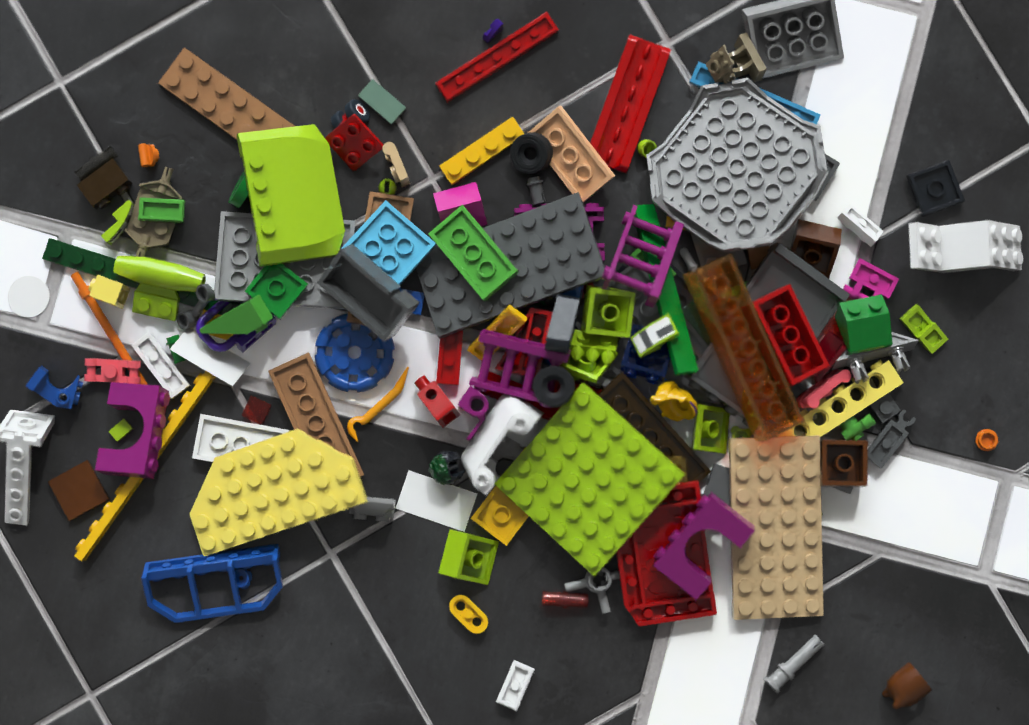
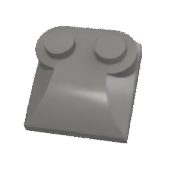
[349,497,396,522]

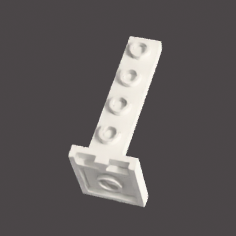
[0,410,55,526]

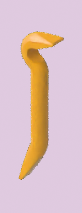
[347,366,409,442]

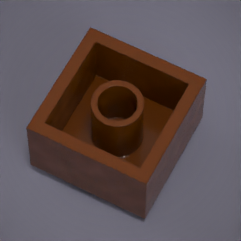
[820,440,868,488]

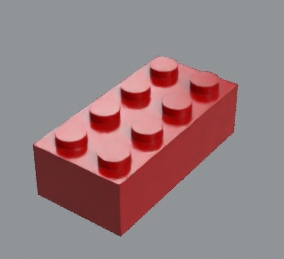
[742,284,830,388]

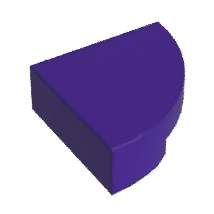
[482,18,503,44]

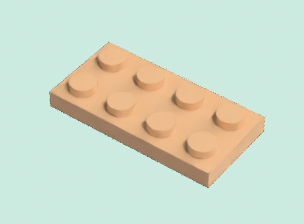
[528,106,615,203]

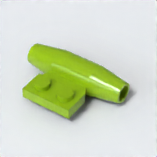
[114,256,206,321]

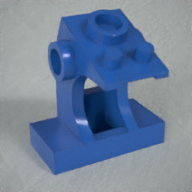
[26,366,83,409]

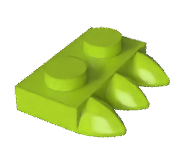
[571,329,619,365]

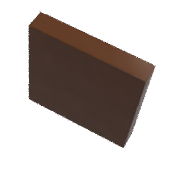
[48,460,110,521]

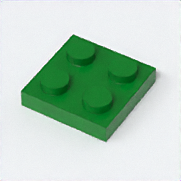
[244,264,309,320]

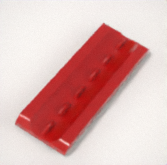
[590,35,671,174]

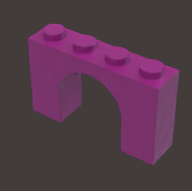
[95,382,170,479]
[653,492,755,600]

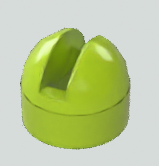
[637,139,657,158]
[379,179,397,195]

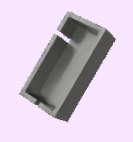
[317,244,420,342]

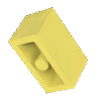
[89,274,131,309]

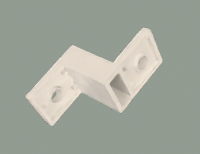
[909,220,1023,273]

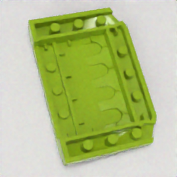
[236,124,345,267]

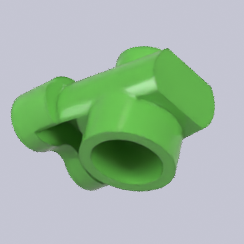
[839,413,876,440]

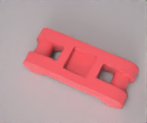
[84,358,141,384]
[796,369,851,408]

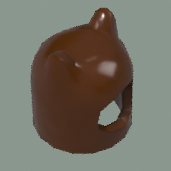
[882,662,932,710]

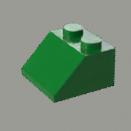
[835,295,893,355]

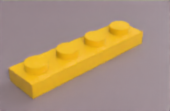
[439,117,524,185]

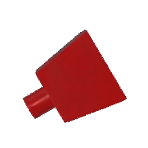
[414,375,460,428]

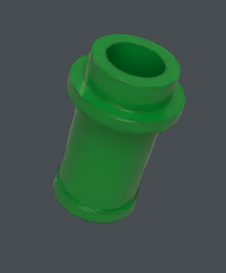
[165,334,187,364]

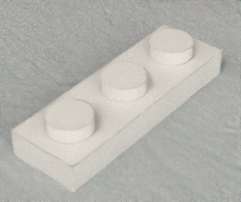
[131,332,191,399]

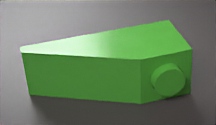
[199,295,273,334]

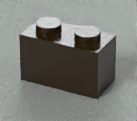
[77,159,132,209]

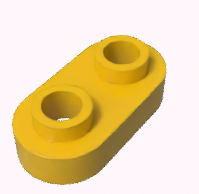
[449,595,488,634]

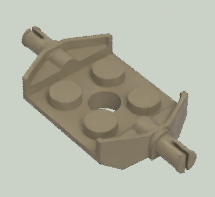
[124,167,184,257]

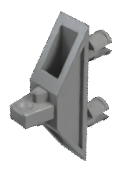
[831,332,919,384]

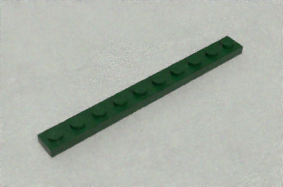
[42,238,243,315]

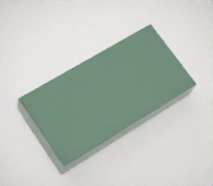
[358,79,406,125]

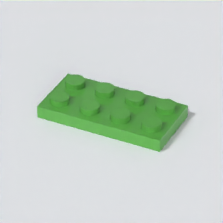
[428,204,519,301]

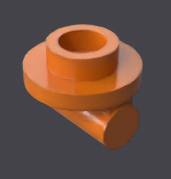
[138,143,159,168]

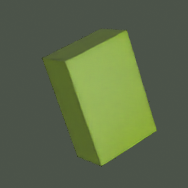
[108,419,134,442]

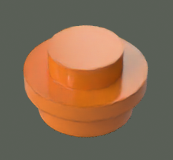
[975,429,998,451]

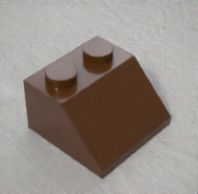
[790,219,842,278]

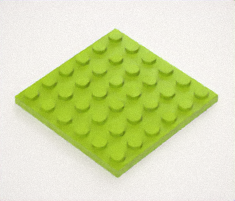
[495,383,686,576]

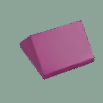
[433,182,488,227]

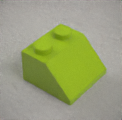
[581,285,636,338]
[438,529,499,585]

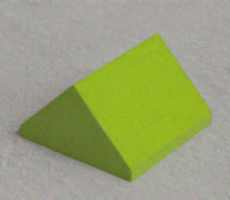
[691,404,730,454]

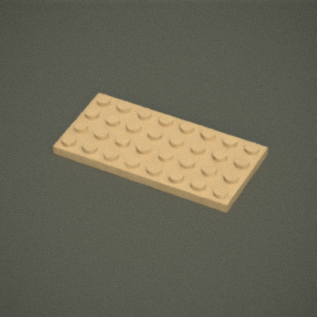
[729,435,824,620]

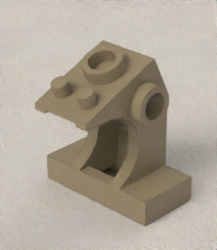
[706,32,767,84]

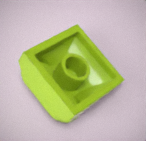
[560,346,618,383]

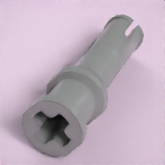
[764,634,824,694]

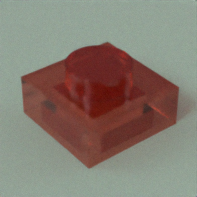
[241,396,272,425]

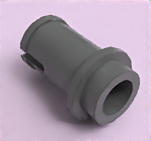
[526,176,547,205]

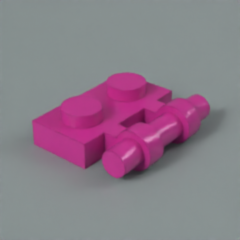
[843,258,899,300]

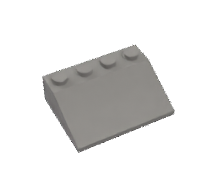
[742,0,844,78]

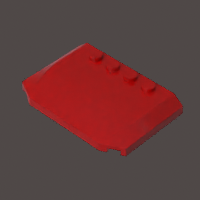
[616,480,717,626]

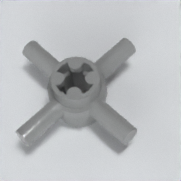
[564,567,620,614]

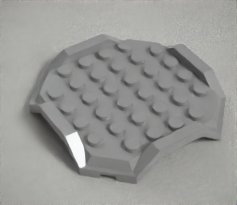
[646,78,828,253]

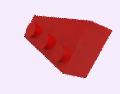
[495,307,553,379]

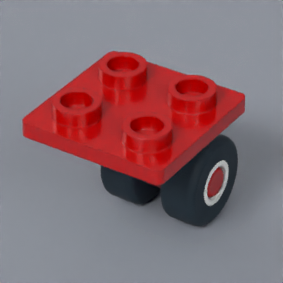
[325,99,384,171]

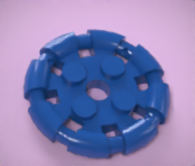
[314,313,395,393]

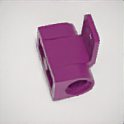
[457,386,489,442]

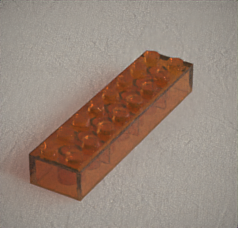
[683,254,804,441]

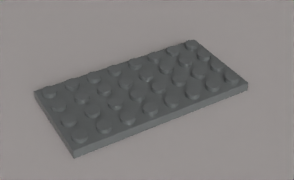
[416,192,605,339]

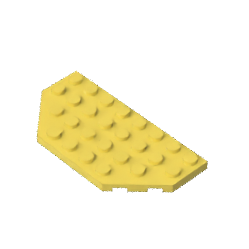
[190,429,368,556]

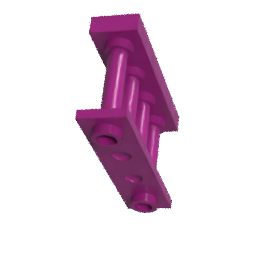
[601,205,684,308]
[469,329,571,408]

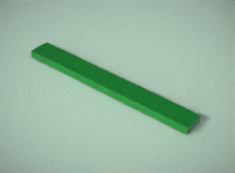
[631,204,698,376]

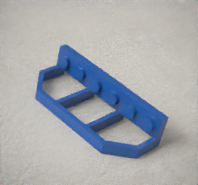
[141,544,283,623]

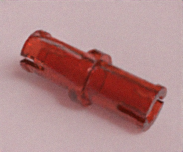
[542,591,588,609]

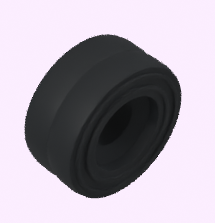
[510,132,553,174]
[533,366,575,407]

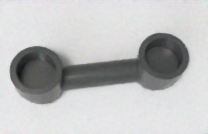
[177,283,215,330]

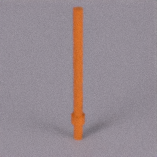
[71,272,148,385]

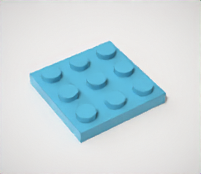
[341,200,436,285]

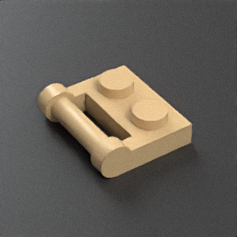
[382,142,410,187]

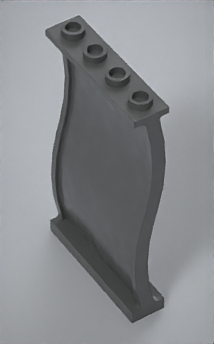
[684,243,850,429]

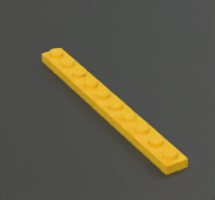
[74,371,216,561]

